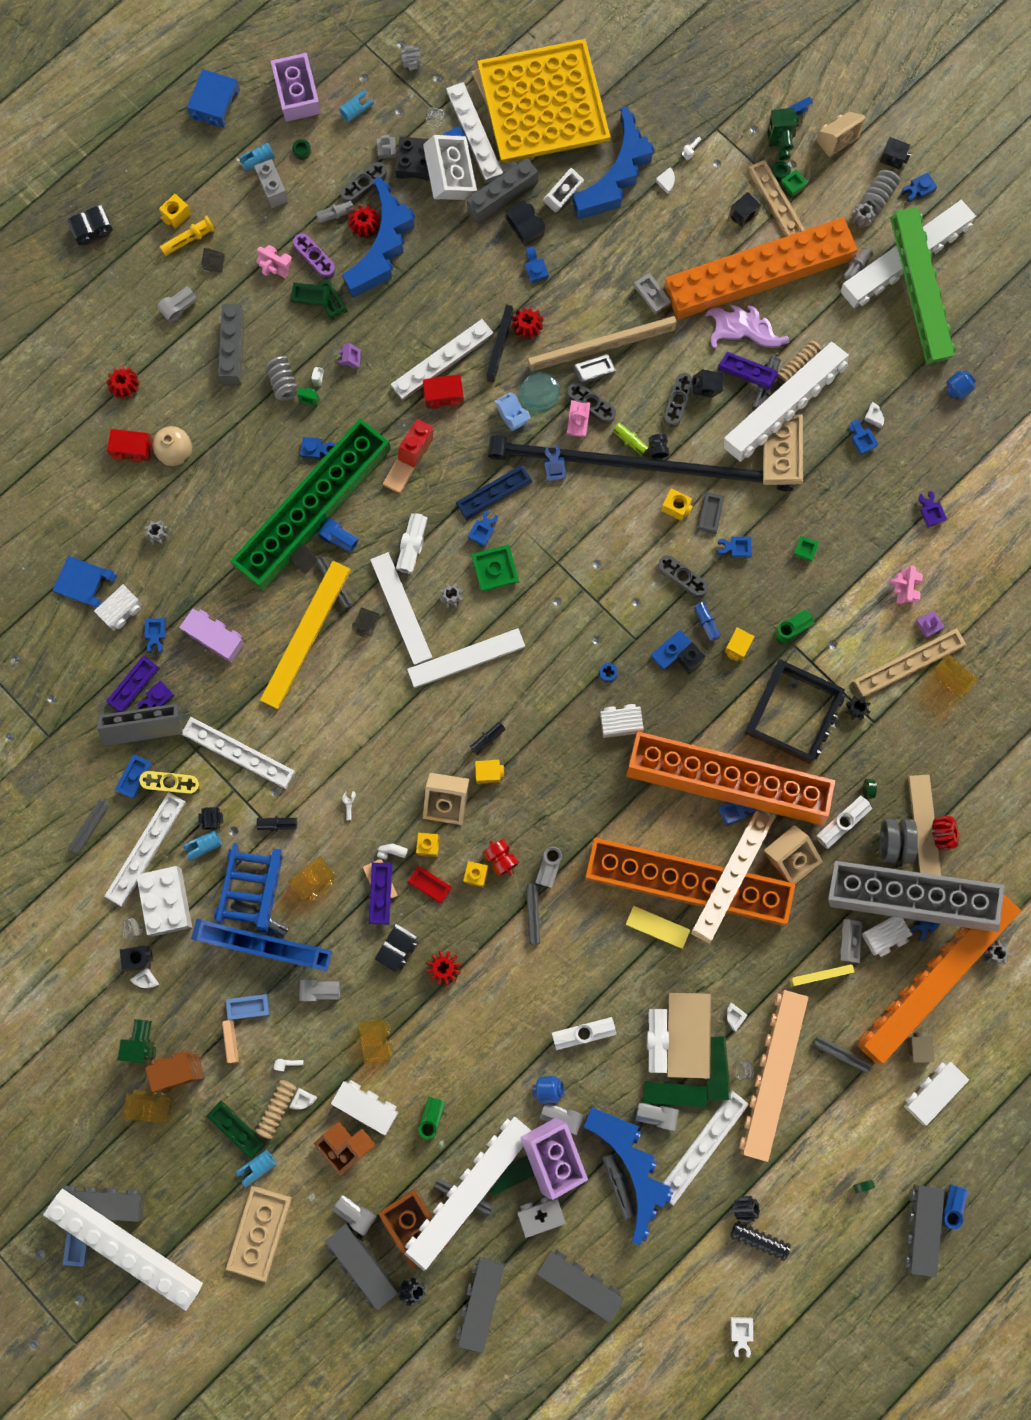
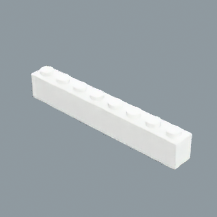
[840,199,976,308]
[724,341,849,462]
[405,1117,531,1271]
[43,1189,203,1311]

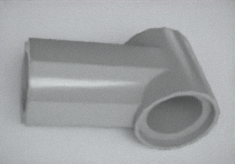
[157,286,198,323]
[535,847,562,888]
[299,980,340,1001]
[635,1103,679,1131]
[539,1104,584,1135]
[332,1195,377,1236]

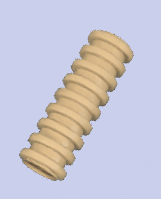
[776,340,822,385]
[255,1080,297,1139]

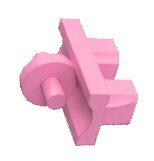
[257,245,292,278]
[567,400,590,438]
[890,566,923,605]

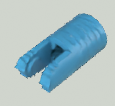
[339,89,374,122]
[239,143,275,171]
[183,830,223,861]
[236,1150,277,1188]

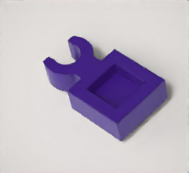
[918,491,947,528]
[137,680,175,709]

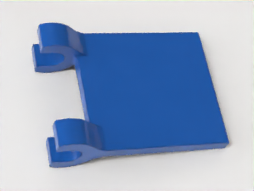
[52,556,117,609]

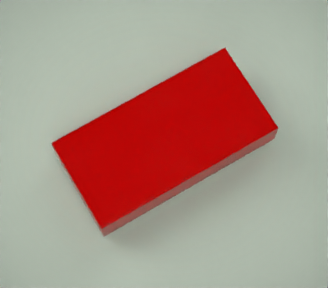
[407,865,453,904]

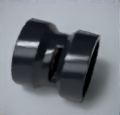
[648,434,670,459]

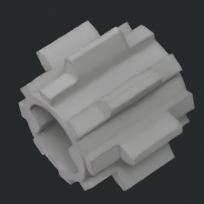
[401,45,422,70]
[851,202,876,228]
[144,520,169,545]
[440,583,463,608]
[984,940,1011,967]

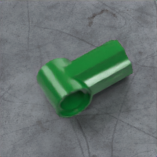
[775,609,815,643]
[418,1096,446,1140]

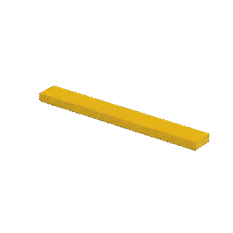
[260,561,351,710]

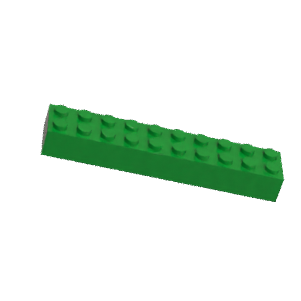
[230,418,391,591]

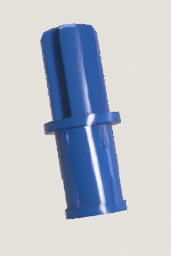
[694,602,721,641]

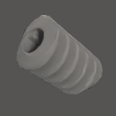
[862,170,900,214]
[266,356,298,401]

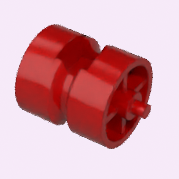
[482,839,520,877]

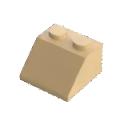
[816,112,866,157]
[423,773,469,825]
[764,825,823,884]

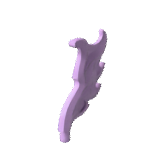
[705,305,789,350]

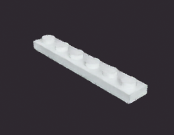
[446,82,503,183]
[391,319,494,401]

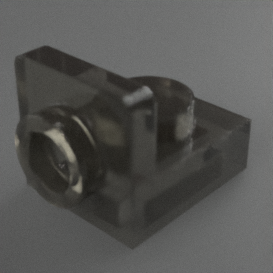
[352,607,380,637]

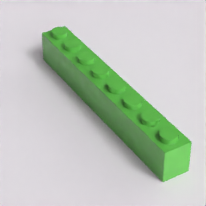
[890,207,955,365]

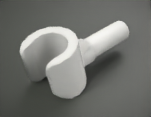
[682,137,701,160]
[342,791,356,820]
[274,1059,303,1072]

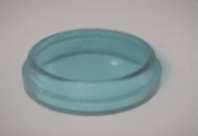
[520,372,560,411]

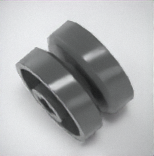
[880,818,918,864]

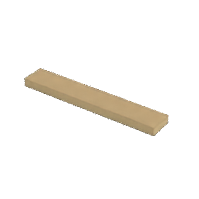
[748,160,805,237]
[852,628,966,698]
[908,775,941,876]

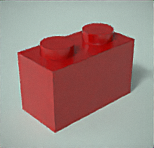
[422,374,464,409]
[398,419,434,468]
[107,429,153,463]

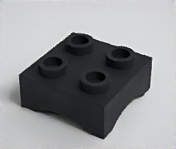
[395,136,430,181]

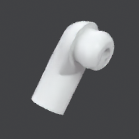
[377,844,408,860]

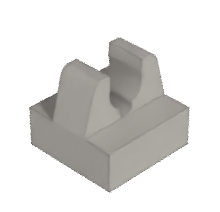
[377,135,397,159]

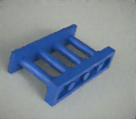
[214,843,283,933]

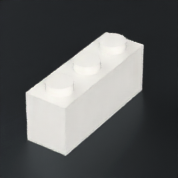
[904,1062,969,1125]
[331,1080,399,1135]

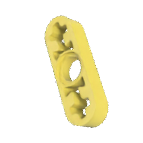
[139,771,199,794]

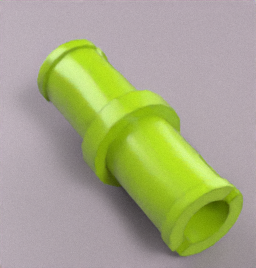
[612,422,649,456]

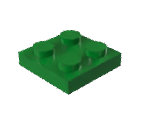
[471,544,519,593]

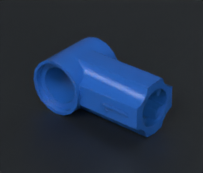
[317,518,359,553]
[942,1184,969,1229]

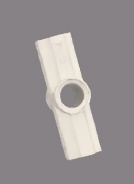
[396,513,428,574]
[816,796,873,849]
[647,1009,669,1073]
[552,1017,617,1050]

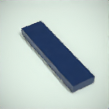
[456,465,532,520]

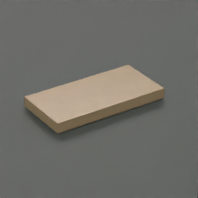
[763,415,803,485]
[668,993,711,1078]
[226,1185,293,1283]

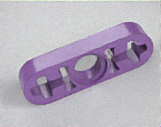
[293,233,336,279]

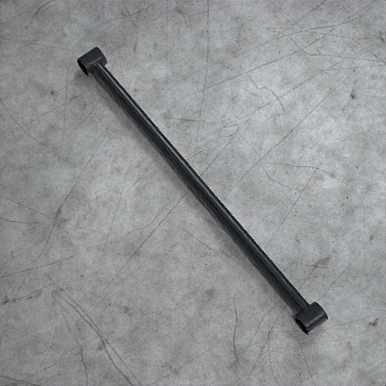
[488,435,795,492]

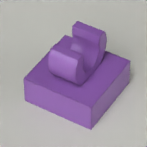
[338,343,361,369]
[916,611,944,638]

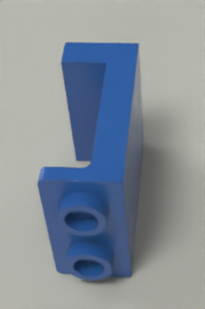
[187,69,240,127]

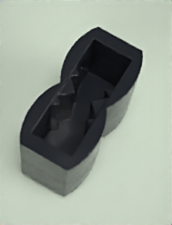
[505,200,545,247]
[67,205,113,245]
[375,924,419,972]

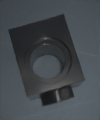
[879,137,911,170]
[729,192,761,227]
[692,369,723,398]
[676,642,706,674]
[120,946,153,971]

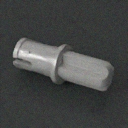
[317,201,353,223]
[844,247,873,280]

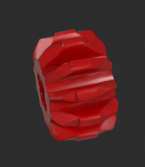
[348,205,380,239]
[512,306,544,340]
[106,366,140,400]
[932,816,959,851]
[427,951,461,986]

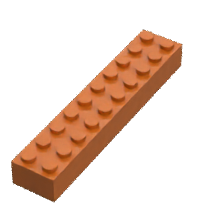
[664,217,858,320]
[626,731,835,826]
[585,838,796,926]
[857,895,1022,1064]

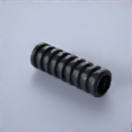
[731,1221,791,1261]

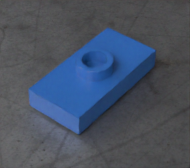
[651,629,692,670]

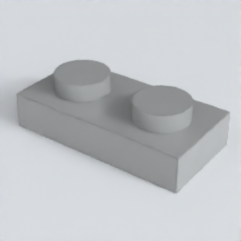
[634,273,671,315]
[840,919,862,963]

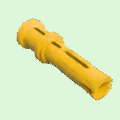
[160,216,216,256]

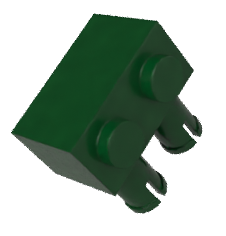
[767,108,799,161]
[117,1019,157,1063]

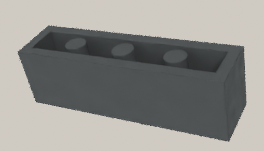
[466,158,538,224]
[218,304,245,385]
[97,703,183,746]
[904,1184,944,1277]
[56,1185,145,1222]
[325,1222,399,1311]
[537,1249,623,1322]
[456,1257,505,1353]

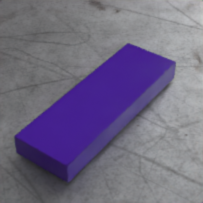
[718,352,778,390]
[106,655,160,712]
[369,862,393,925]

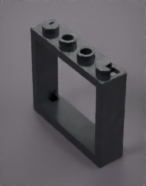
[745,659,846,764]

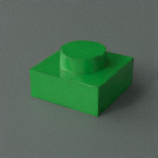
[781,169,808,197]
[297,387,320,407]
[793,536,819,562]

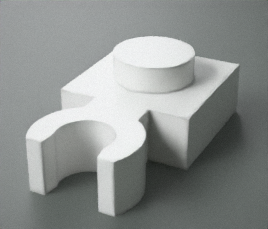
[731,1317,753,1357]

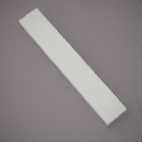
[370,552,433,666]
[407,628,525,689]
[181,717,295,789]
[104,792,187,907]
[663,1091,749,1205]

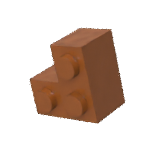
[313,1122,375,1176]

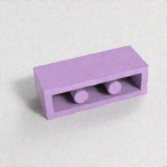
[179,609,245,663]

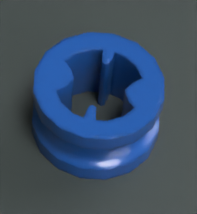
[600,663,617,682]

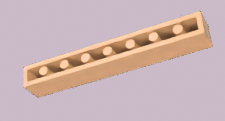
[739,990,808,1162]

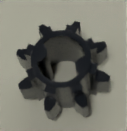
[845,696,871,721]
[198,807,223,830]
[733,1196,760,1223]
[398,1278,426,1306]

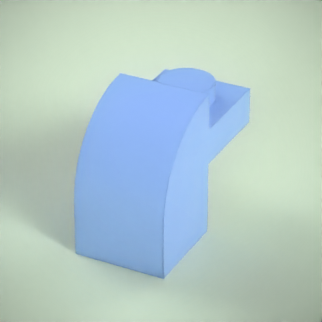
[494,392,531,431]

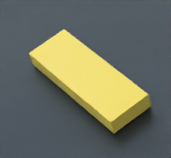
[626,906,690,949]
[790,965,854,987]

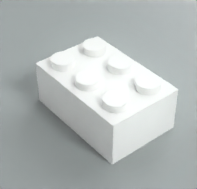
[423,135,477,200]
[136,866,192,937]

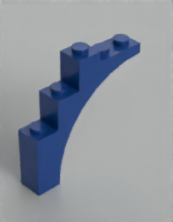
[572,106,654,220]
[342,177,415,298]
[191,919,332,971]
[584,1107,673,1245]

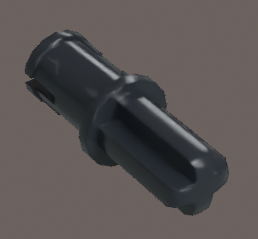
[469,722,505,756]
[256,816,298,832]

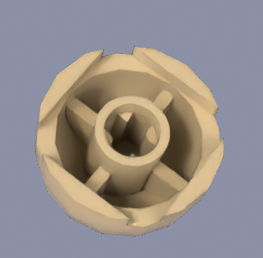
[152,426,192,466]

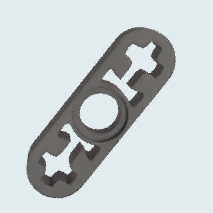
[341,162,387,204]
[664,373,692,427]
[568,383,616,424]
[658,555,708,598]

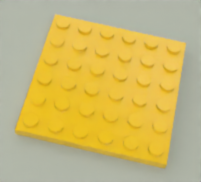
[477,39,611,164]

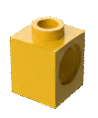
[159,194,191,229]
[661,488,693,521]
[724,628,755,661]
[475,760,504,784]
[416,833,440,857]
[464,861,489,888]

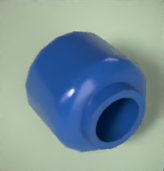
[946,371,976,400]
[532,1076,565,1104]

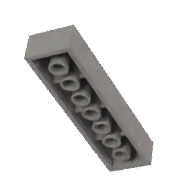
[828,861,1004,932]

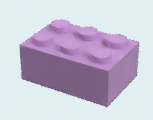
[271,53,321,122]
[520,1118,588,1200]

